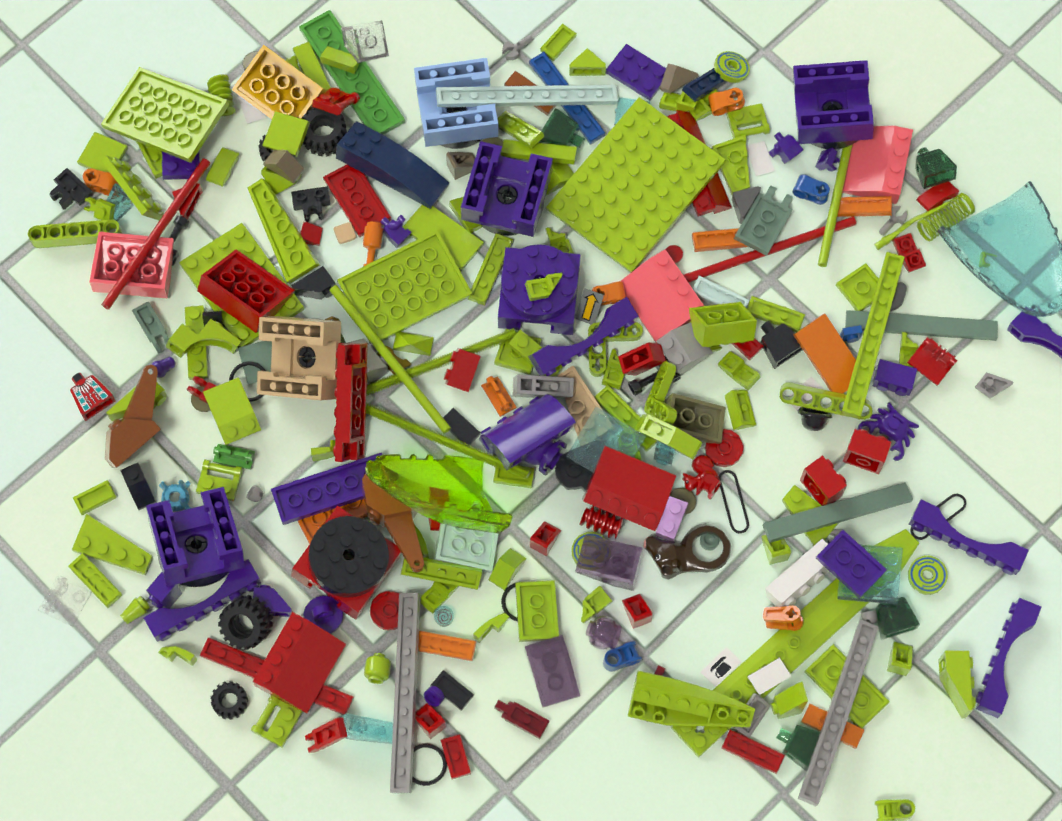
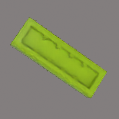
[68,553,122,608]

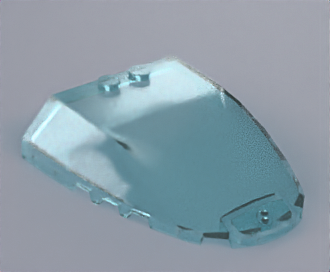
[937,181,1062,317]

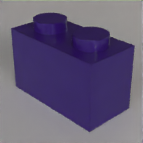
[872,359,917,396]
[146,572,182,609]

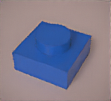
[840,325,863,343]

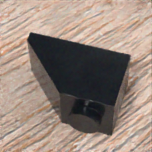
[291,266,336,300]
[120,463,156,511]

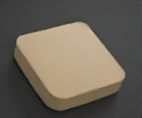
[334,222,356,244]

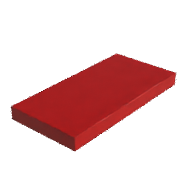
[323,164,392,238]

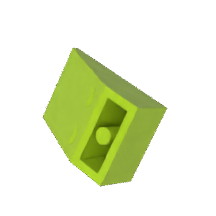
[938,650,976,719]

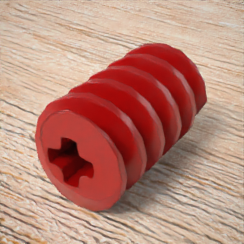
[579,505,623,540]

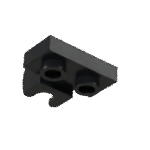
[49,168,93,210]
[291,186,331,222]

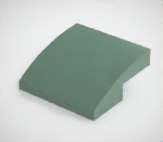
[238,341,272,384]

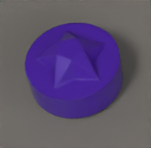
[424,686,444,707]

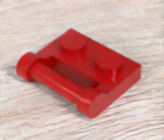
[312,88,360,115]

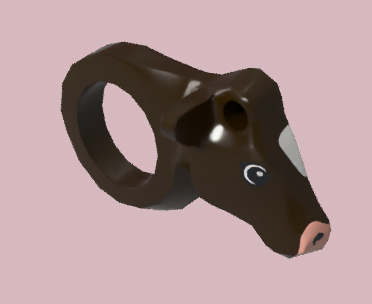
[643,523,731,580]

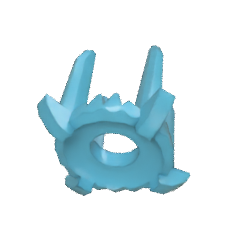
[159,480,191,511]

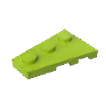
[782,485,839,546]

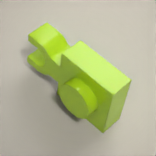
[84,197,116,220]

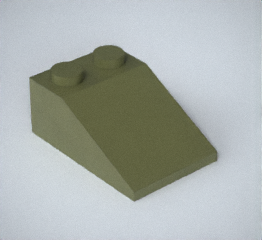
[664,393,726,444]

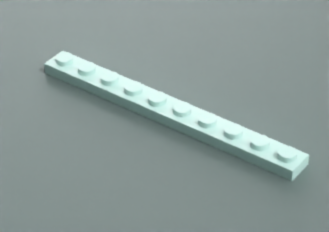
[436,85,618,107]

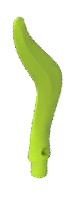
[874,201,950,250]

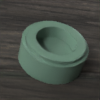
[700,534,720,551]

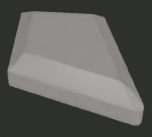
[975,372,1013,399]

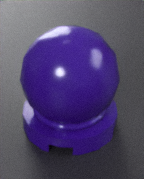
[524,439,567,475]

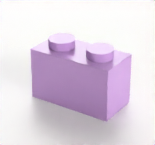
[656,496,688,542]

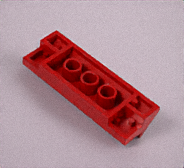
[667,110,732,217]
[333,343,368,462]

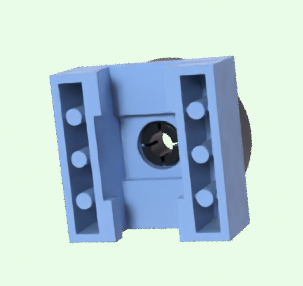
[414,58,498,149]

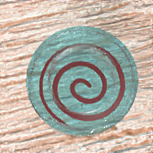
[434,606,454,627]

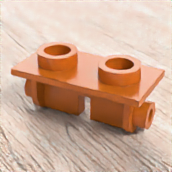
[481,376,517,417]

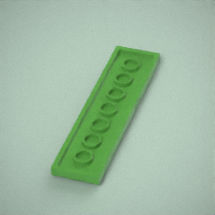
[299,10,405,135]

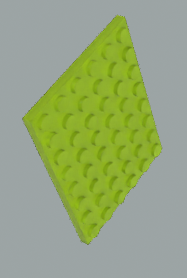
[546,97,726,273]

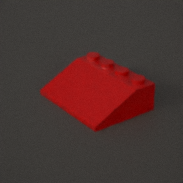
[197,249,295,333]
[582,445,676,531]
[252,612,346,714]

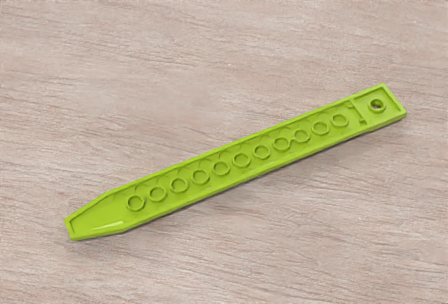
[671,529,919,758]

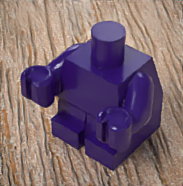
[769,131,804,164]
[380,215,411,248]

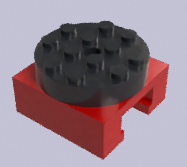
[291,505,401,620]

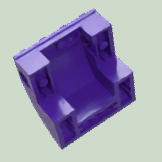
[479,394,576,471]

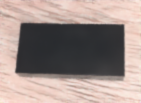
[443,408,481,446]
[431,670,474,711]

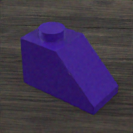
[253,585,293,617]

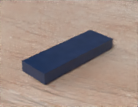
[682,68,728,102]

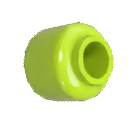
[364,653,391,684]

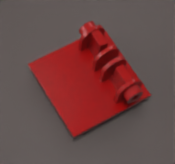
[907,337,958,386]

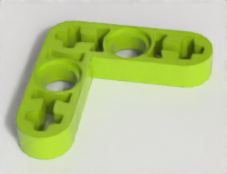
[588,322,643,377]
[644,361,677,425]

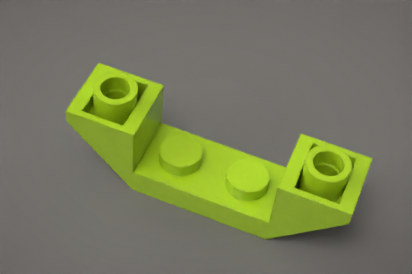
[634,414,702,459]

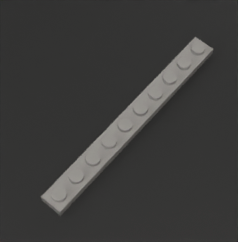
[390,593,421,793]
[797,619,879,807]

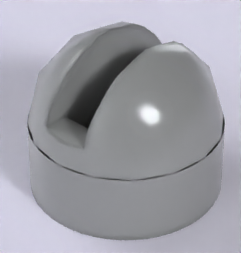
[246,485,263,502]
[861,610,877,624]

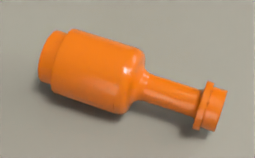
[363,222,383,266]

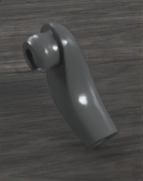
[890,282,907,312]

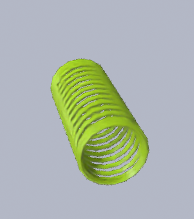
[917,193,975,241]

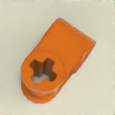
[708,88,745,116]
[83,168,119,196]
[592,281,626,306]

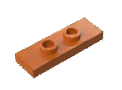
[837,196,892,217]
[691,228,748,252]
[418,631,477,662]
[801,704,864,749]

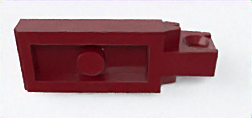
[494,700,550,739]

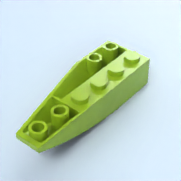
[627,671,755,727]

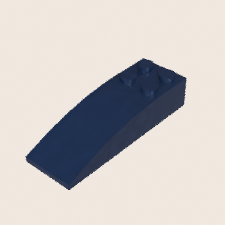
[336,121,450,209]

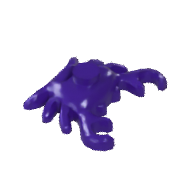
[857,402,919,461]

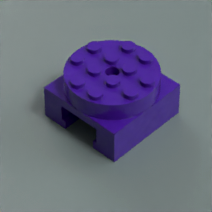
[498,245,581,335]

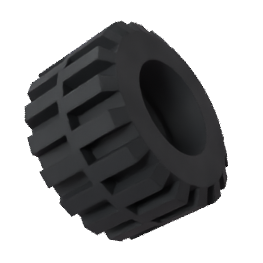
[302,107,347,157]
[218,595,274,650]

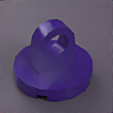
[303,596,343,634]

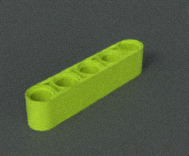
[27,219,122,248]
[780,382,872,420]

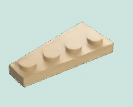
[557,366,614,446]

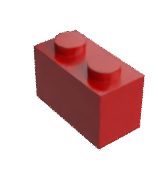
[618,342,666,376]
[443,347,481,392]

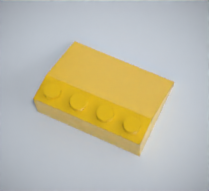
[232,45,326,119]

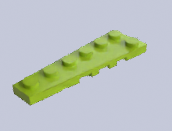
[247,178,320,284]

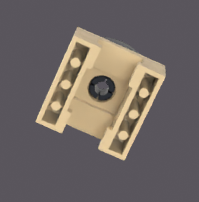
[257,316,346,400]

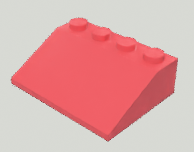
[842,126,913,204]
[89,232,174,299]
[621,249,704,344]

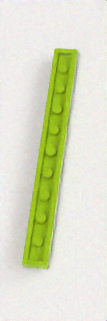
[841,252,905,420]

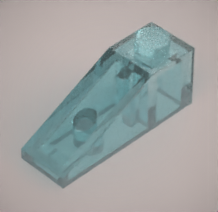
[337,713,393,744]

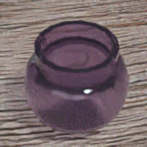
[586,616,621,650]

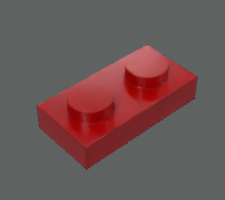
[441,734,471,780]

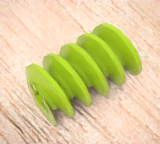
[207,74,236,116]

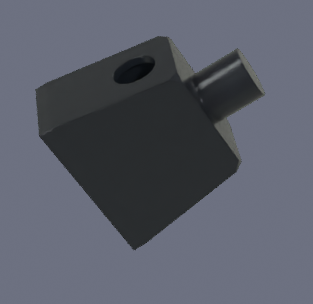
[760,321,803,369]

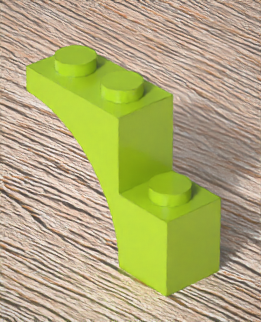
[165,319,242,358]

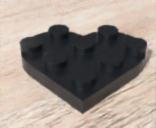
[555,438,605,492]

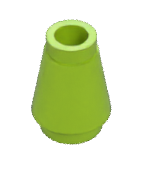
[120,596,151,624]

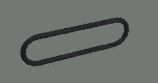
[719,470,749,534]
[910,493,967,540]

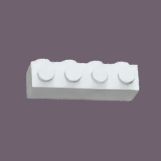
[765,539,830,607]

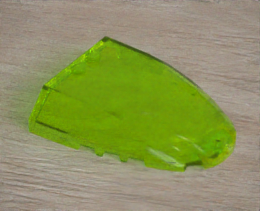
[365,454,513,534]

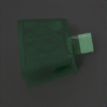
[876,590,920,640]

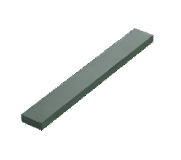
[845,310,998,341]
[762,482,913,543]

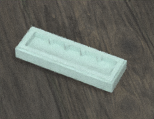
[692,276,750,308]

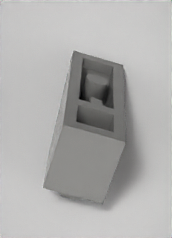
[512,374,574,398]

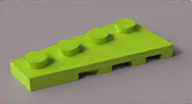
[72,514,153,575]

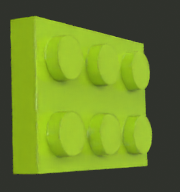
[515,580,559,642]

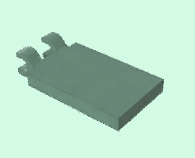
[734,185,793,256]

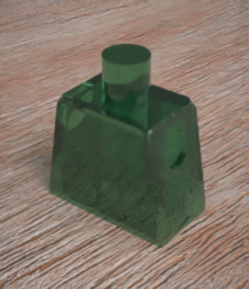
[539,108,585,148]
[915,147,957,189]
[776,725,820,771]

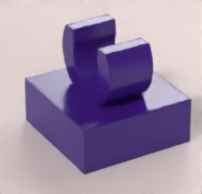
[815,148,840,172]

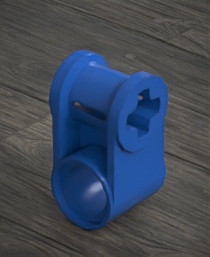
[792,174,830,205]
[603,641,643,672]

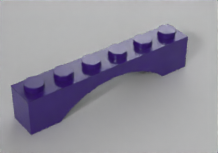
[528,297,639,376]
[1007,308,1062,359]
[908,499,1029,575]
[143,559,262,642]
[975,597,1042,718]

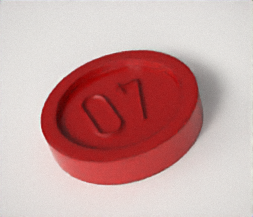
[666,245,683,263]

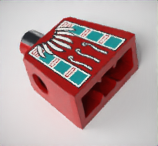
[70,373,116,421]

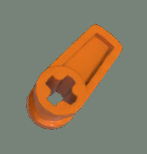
[763,605,804,631]

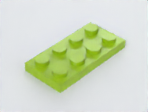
[101,155,164,220]

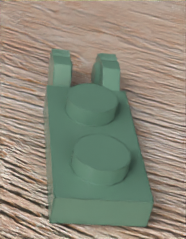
[132,301,169,354]

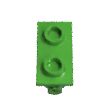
[213,444,255,470]

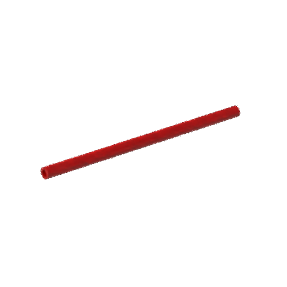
[101,158,210,310]
[683,216,856,283]

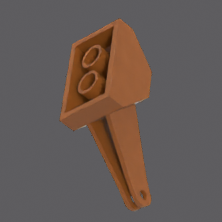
[104,365,161,468]
[362,470,424,573]

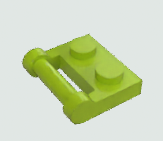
[726,103,770,139]
[196,459,243,502]
[251,695,302,748]

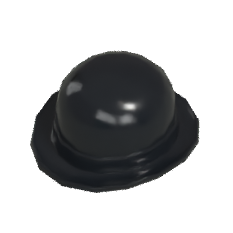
[797,407,833,431]

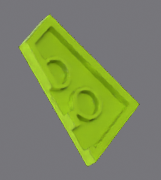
[711,135,750,195]

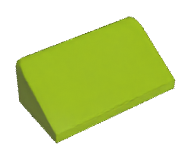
[320,46,361,74]
[449,197,482,233]
[725,390,756,430]

